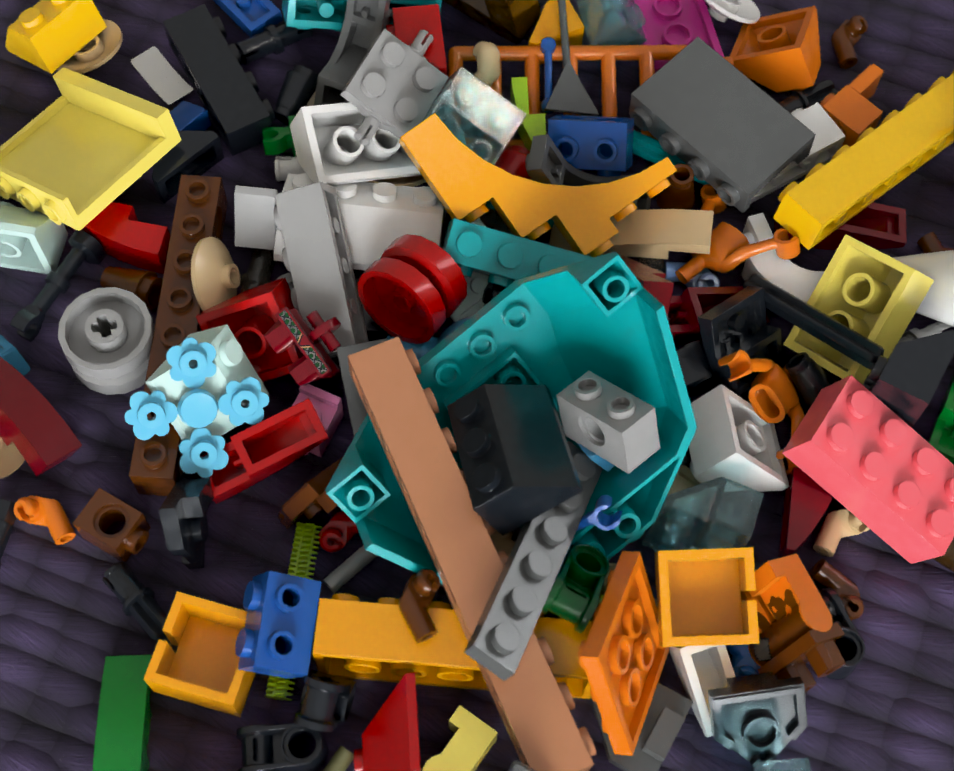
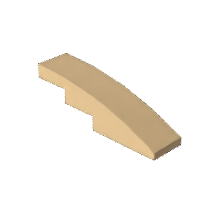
[549,209,714,260]

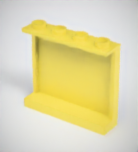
[0,67,182,231]

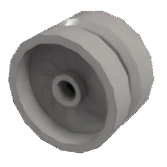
[58,287,155,395]

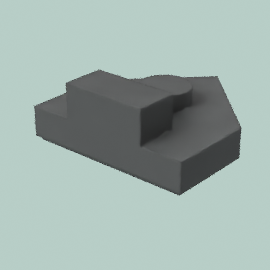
[590,682,693,771]

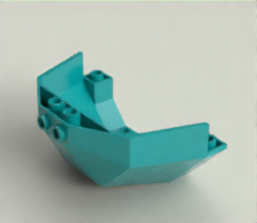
[325,251,697,585]

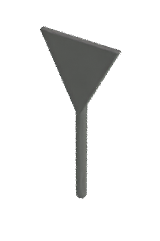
[544,0,599,116]

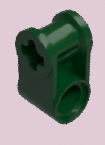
[542,544,609,633]

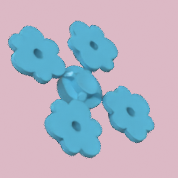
[124,337,269,478]

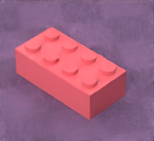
[782,375,954,564]

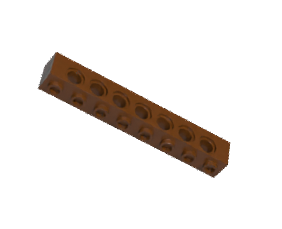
[129,175,228,496]

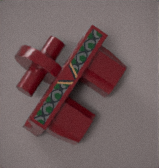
[264,307,341,386]

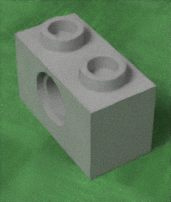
[556,371,660,474]

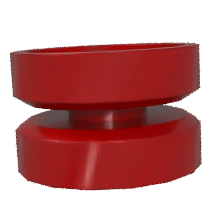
[357,234,467,344]

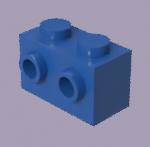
[548,115,634,177]
[235,571,322,679]

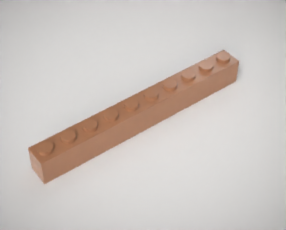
[348,336,596,771]

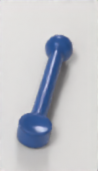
[540,37,556,114]

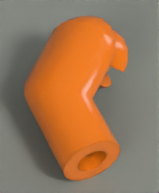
[13,495,76,545]

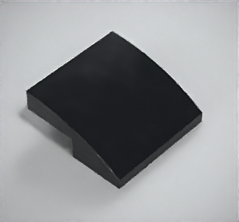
[698,285,784,396]

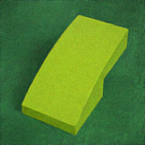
[510,77,546,151]

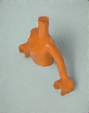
[675,184,801,284]
[718,350,804,475]

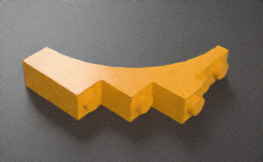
[399,113,677,257]

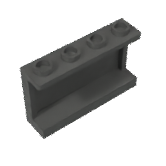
[629,37,816,213]

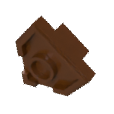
[278,457,343,529]

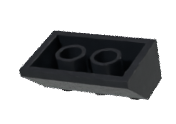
[862,330,954,428]
[447,384,583,535]

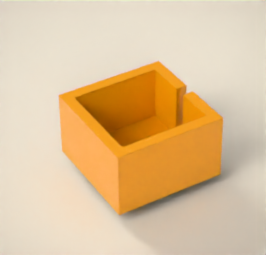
[654,547,759,647]
[144,591,256,717]

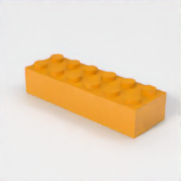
[312,593,593,699]

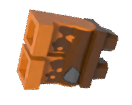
[741,553,846,692]

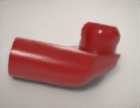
[319,511,359,552]

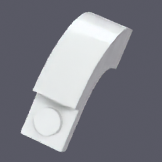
[741,213,824,303]

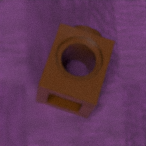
[72,488,151,562]

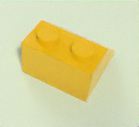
[5,0,107,74]

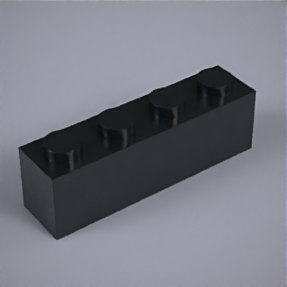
[163,4,276,156]

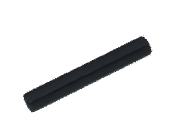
[743,274,884,370]

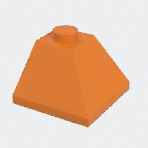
[729,6,821,93]

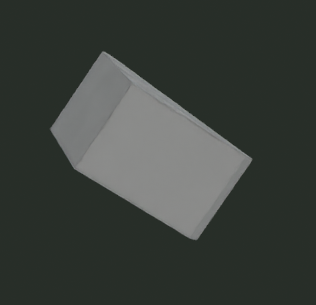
[234,185,278,250]

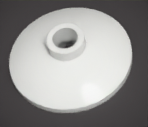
[704,0,761,24]

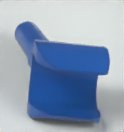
[577,495,622,531]

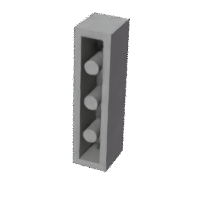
[273,182,369,358]

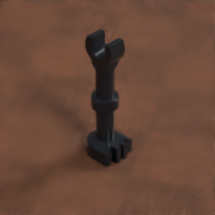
[10,230,107,342]

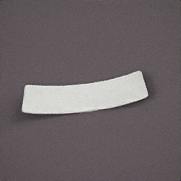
[131,46,193,105]

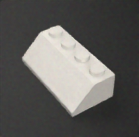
[290,93,464,185]
[273,173,447,271]

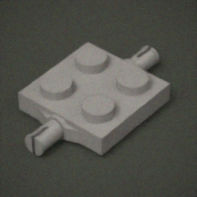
[340,29,449,145]

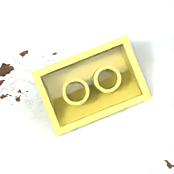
[783,234,934,384]

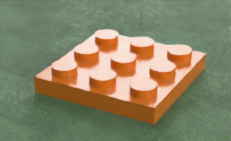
[578,551,670,756]

